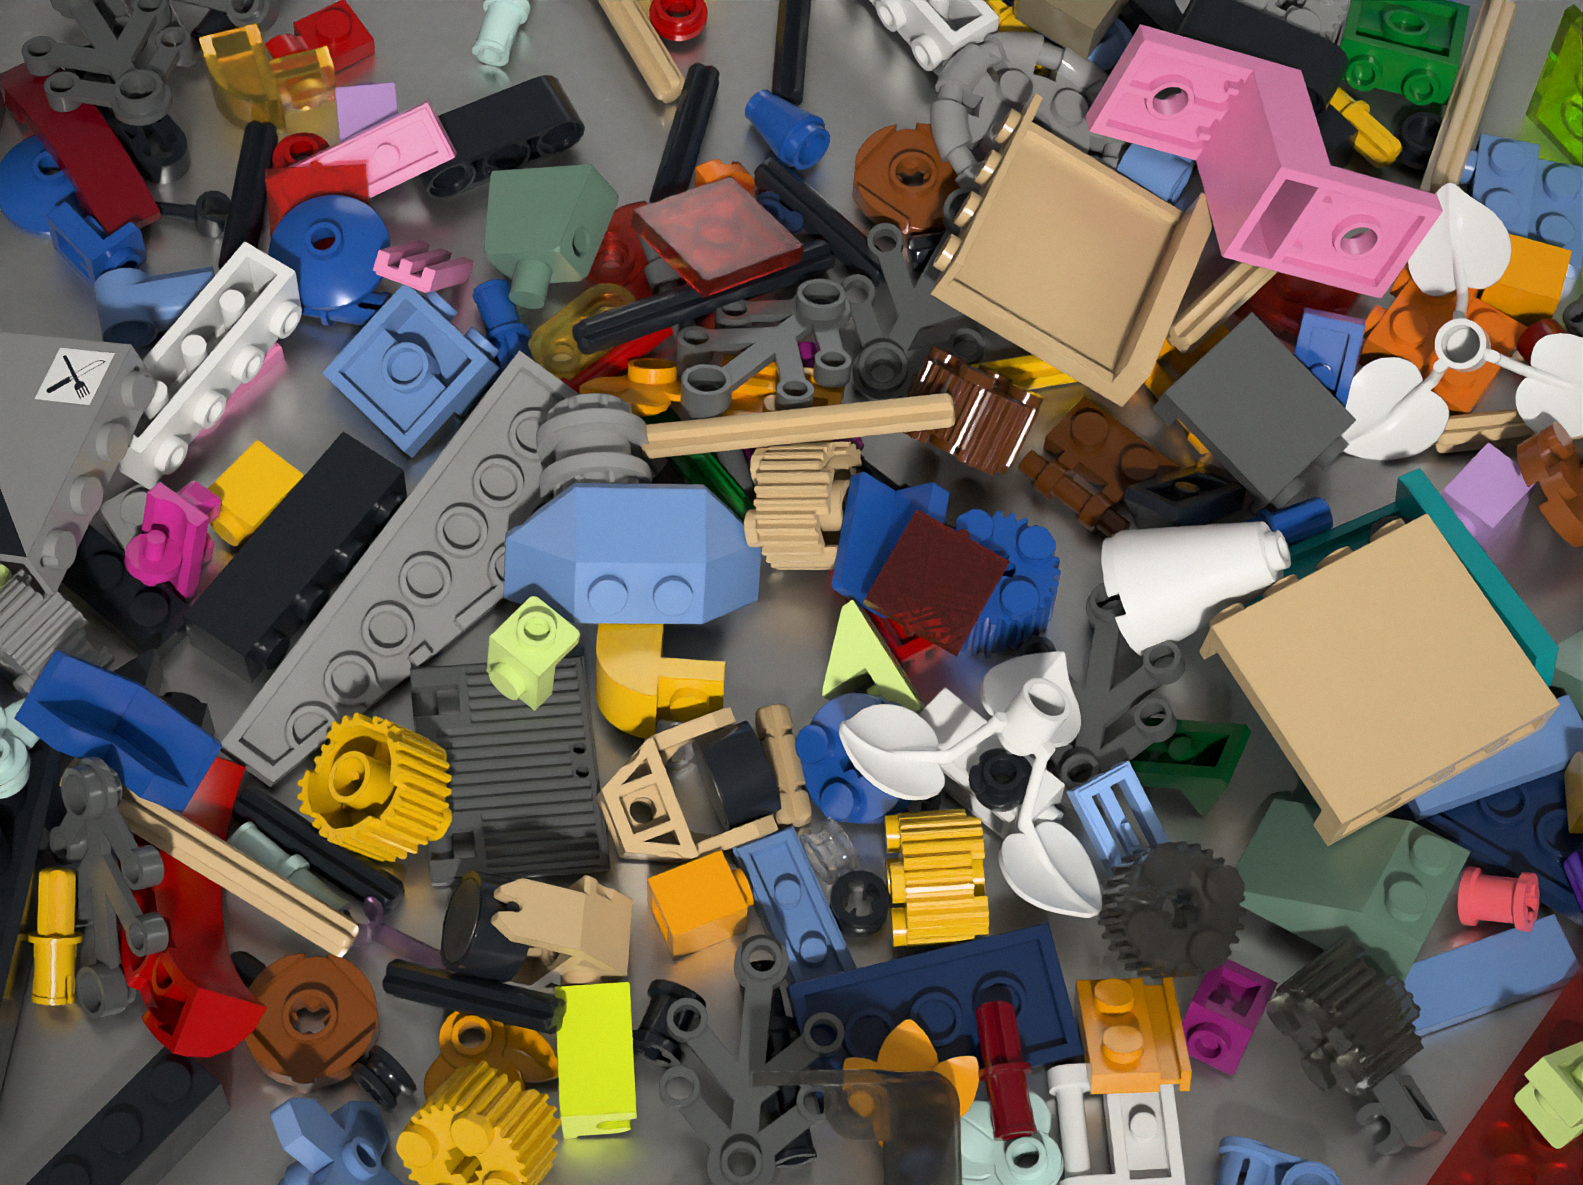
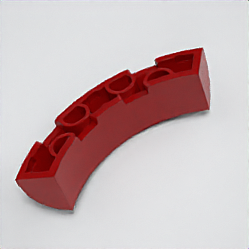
[116,755,267,1058]

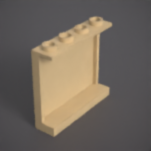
[930,93,1213,407]
[1199,513,1560,847]

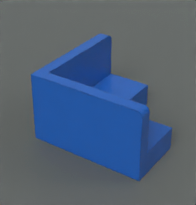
[14,650,222,813]

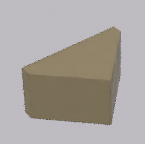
[1013,0,1129,60]

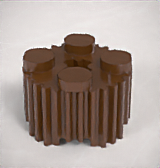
[902,345,1044,475]

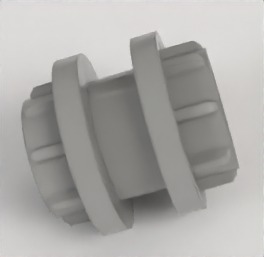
[536,393,652,504]

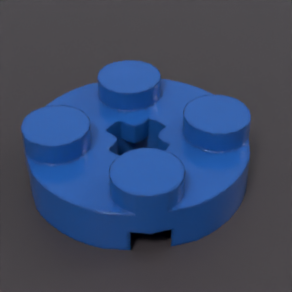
[795,693,913,824]

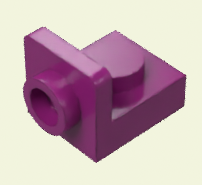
[1182,954,1278,1075]

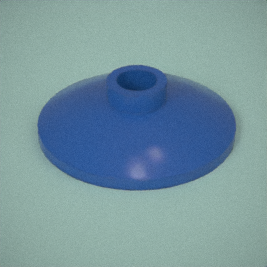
[0,135,86,236]
[268,195,391,311]

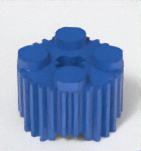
[930,509,1061,659]

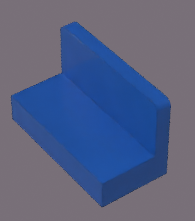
[831,472,950,618]

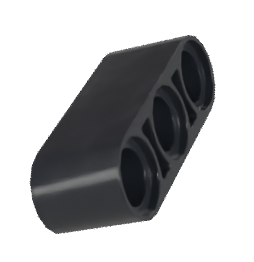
[1172,0,1349,118]
[418,75,585,199]

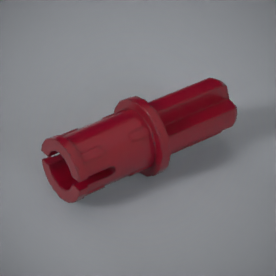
[975,1000,1037,1141]

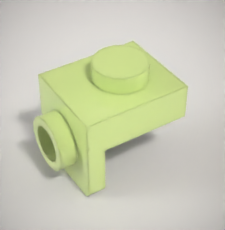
[486,596,580,711]

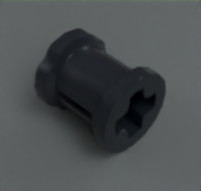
[632,979,706,1068]

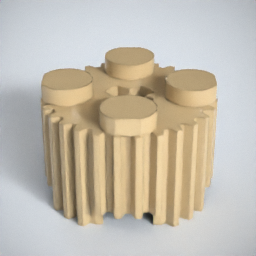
[744,442,862,570]

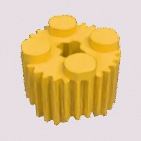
[297,712,452,862]
[884,808,989,947]
[396,1061,562,1185]

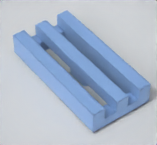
[1066,761,1188,909]

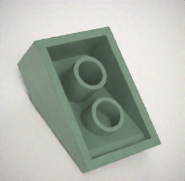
[1220,798,1471,989]

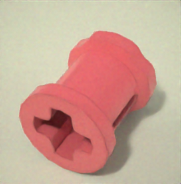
[1458,866,1540,932]

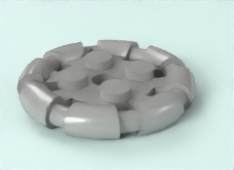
[930,31,1132,190]

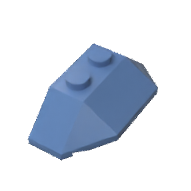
[503,483,762,624]

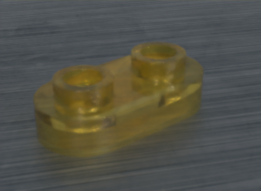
[530,283,636,380]

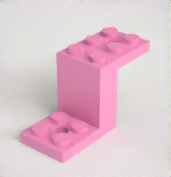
[1086,24,1443,299]

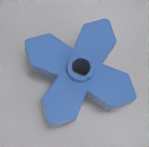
[270,1097,405,1185]

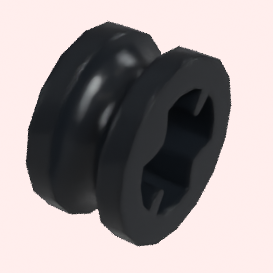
[829,870,890,938]
[349,1045,417,1113]

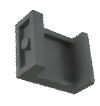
[1152,312,1356,514]

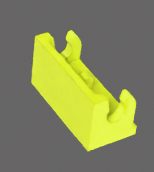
[555,982,637,1139]

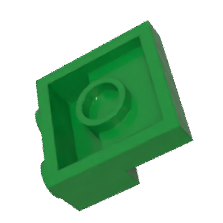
[1339,0,1470,105]

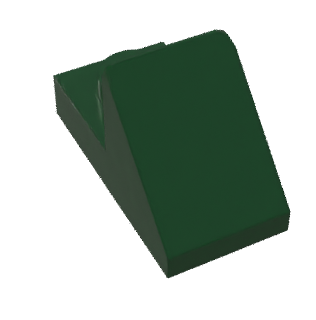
[1129,717,1252,816]

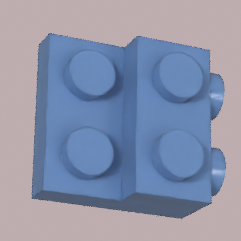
[1460,134,1583,280]
[322,284,503,458]

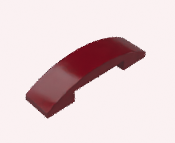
[0,62,161,237]

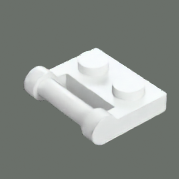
[1047,1063,1186,1185]

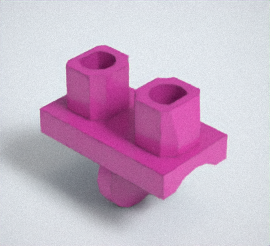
[124,481,221,602]

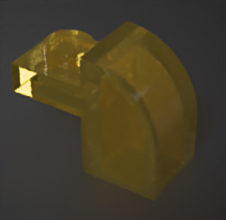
[199,23,337,134]

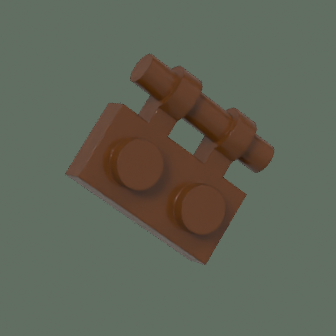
[1018,396,1181,537]

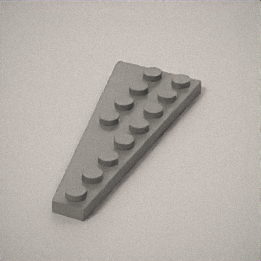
[220,350,669,787]

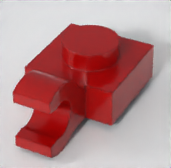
[265,0,375,83]

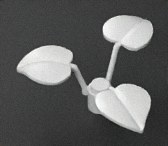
[1342,183,1583,460]
[839,651,1102,918]

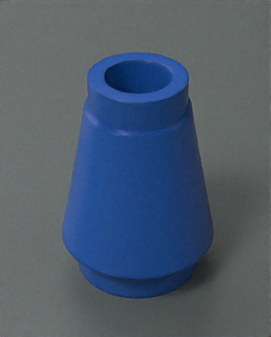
[745,90,830,170]

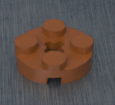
[852,123,960,239]
[1517,422,1583,548]
[245,953,381,1093]

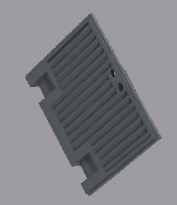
[410,655,611,886]

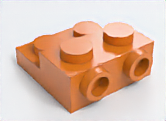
[1358,263,1528,416]

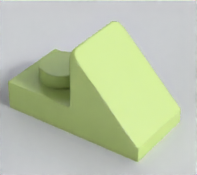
[822,600,926,714]
[1514,1041,1583,1149]

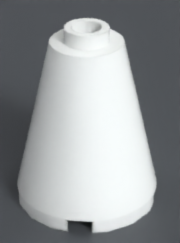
[1101,521,1291,656]

